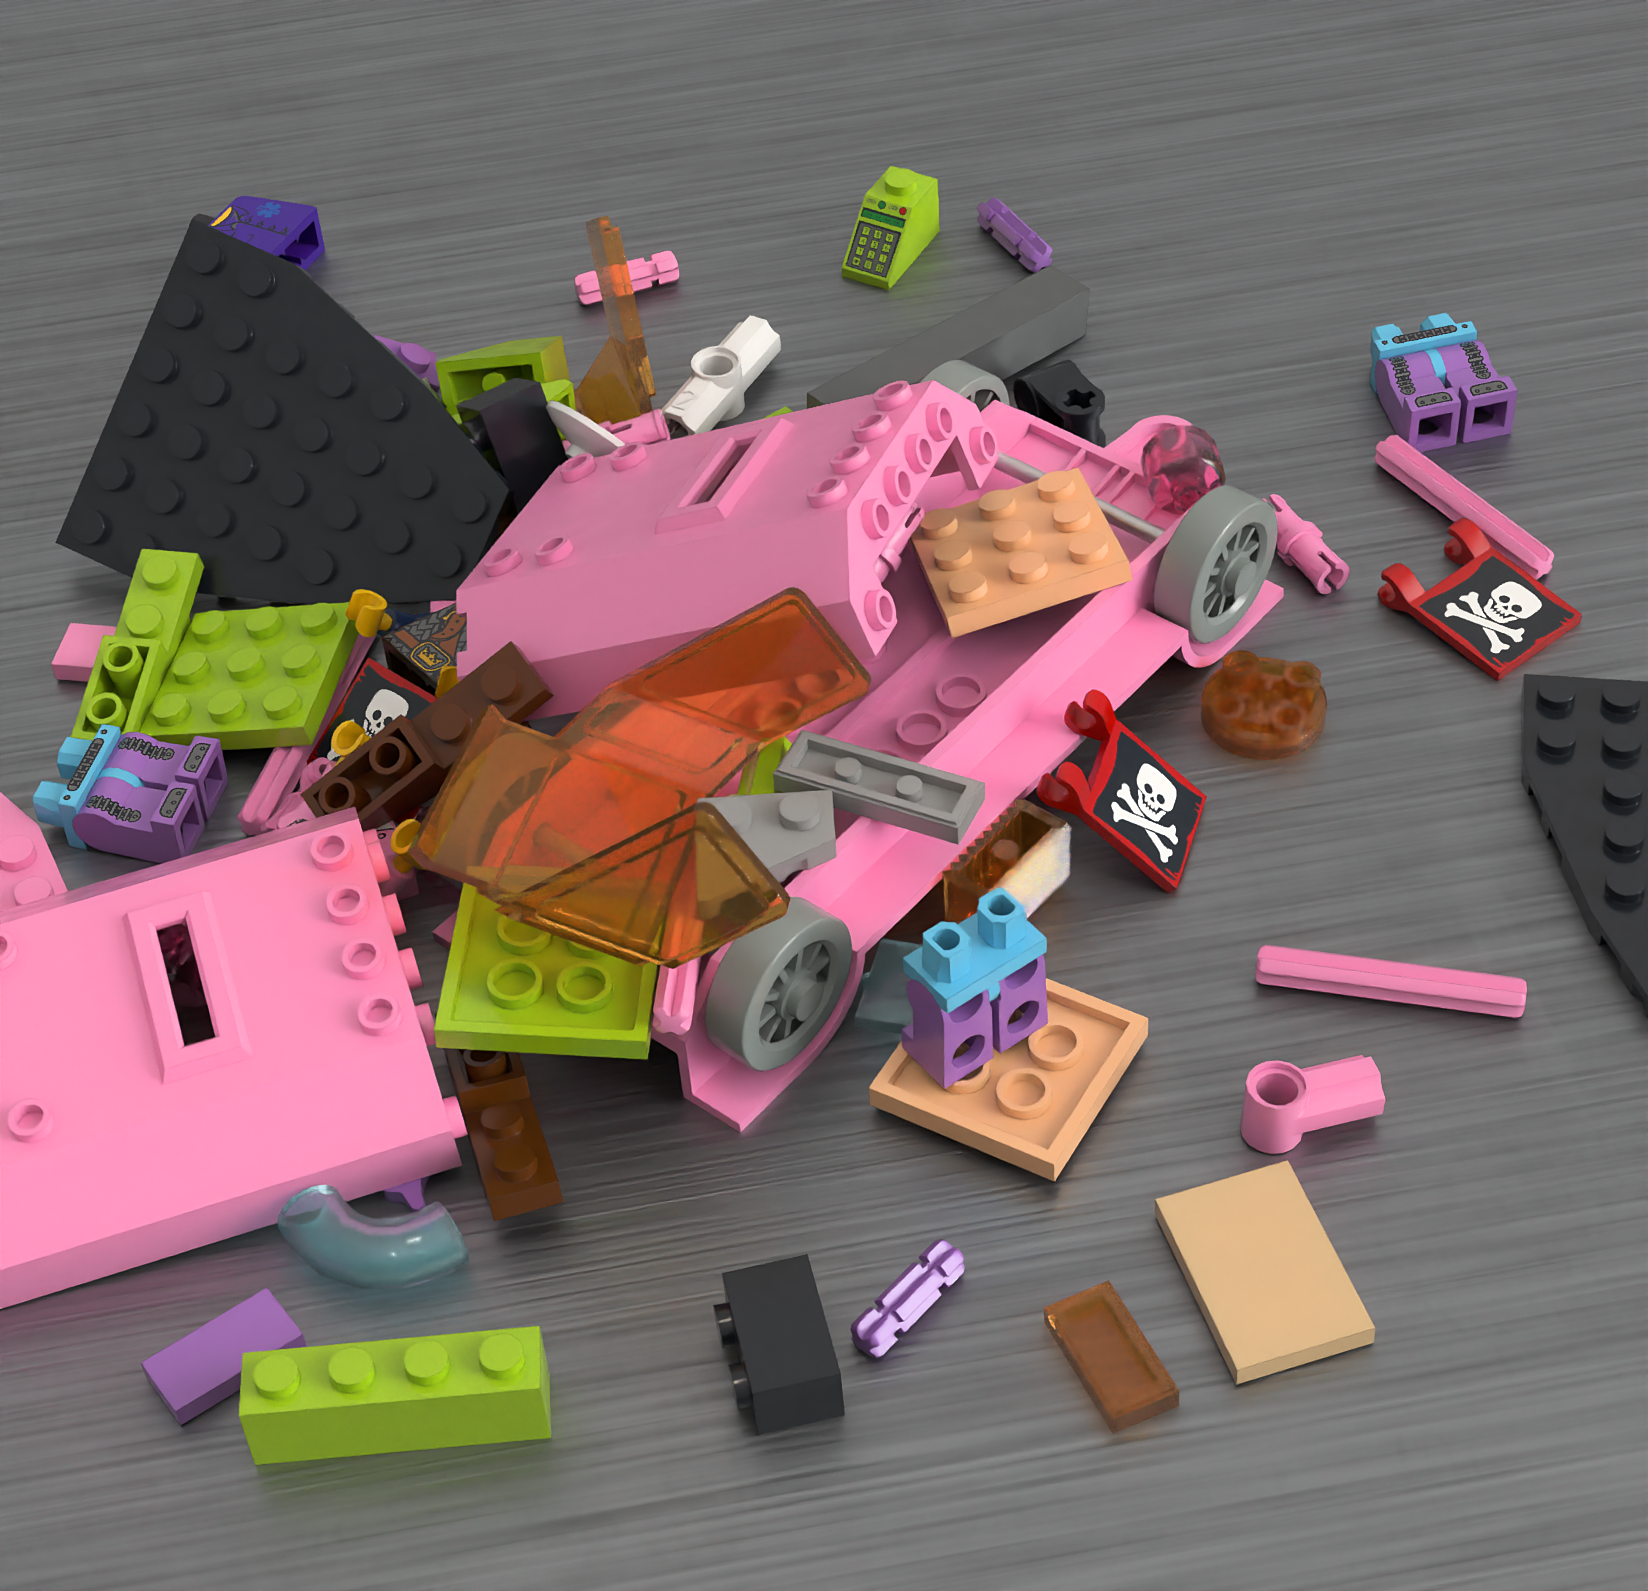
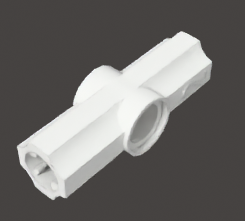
[661,315,781,440]

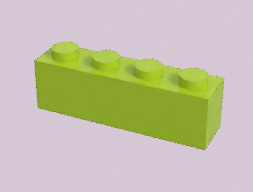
[239,1326,551,1465]

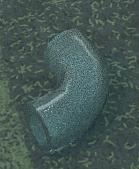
[278,1185,470,1289]

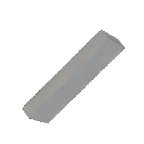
[773,730,985,845]

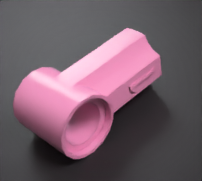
[1240,1055,1385,1154]

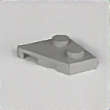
[697,790,837,913]

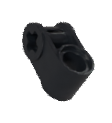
[1013,360,1106,448]

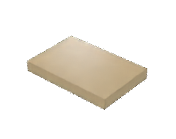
[1155,1160,1375,1385]

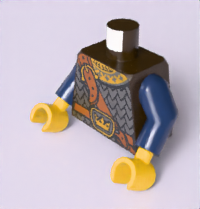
[345,589,467,698]

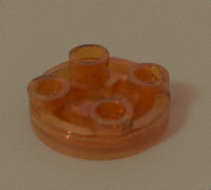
[1201,650,1327,760]

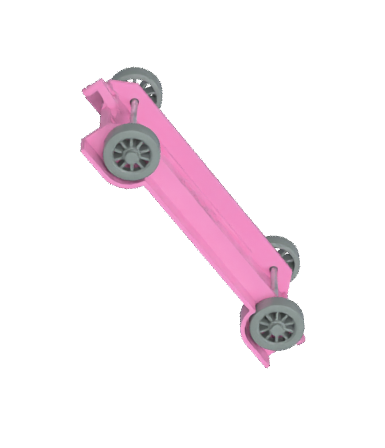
[431,360,1284,1133]

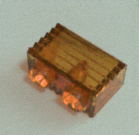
[942,799,1072,924]

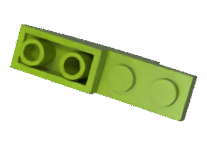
[71,549,204,740]

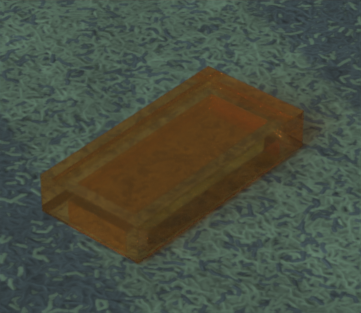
[1044,1280,1180,1434]

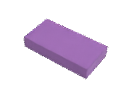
[141,1287,307,1425]

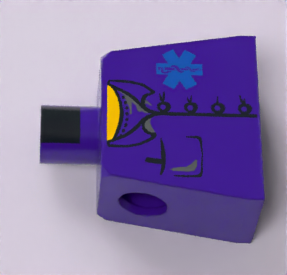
[189,195,325,270]

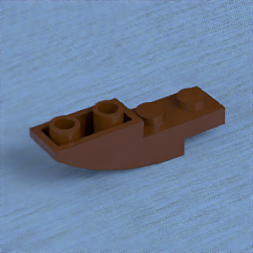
[300,641,554,832]
[434,1014,563,1221]

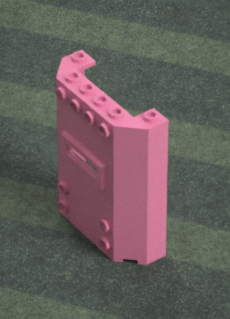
[456,380,999,722]
[0,807,468,1309]

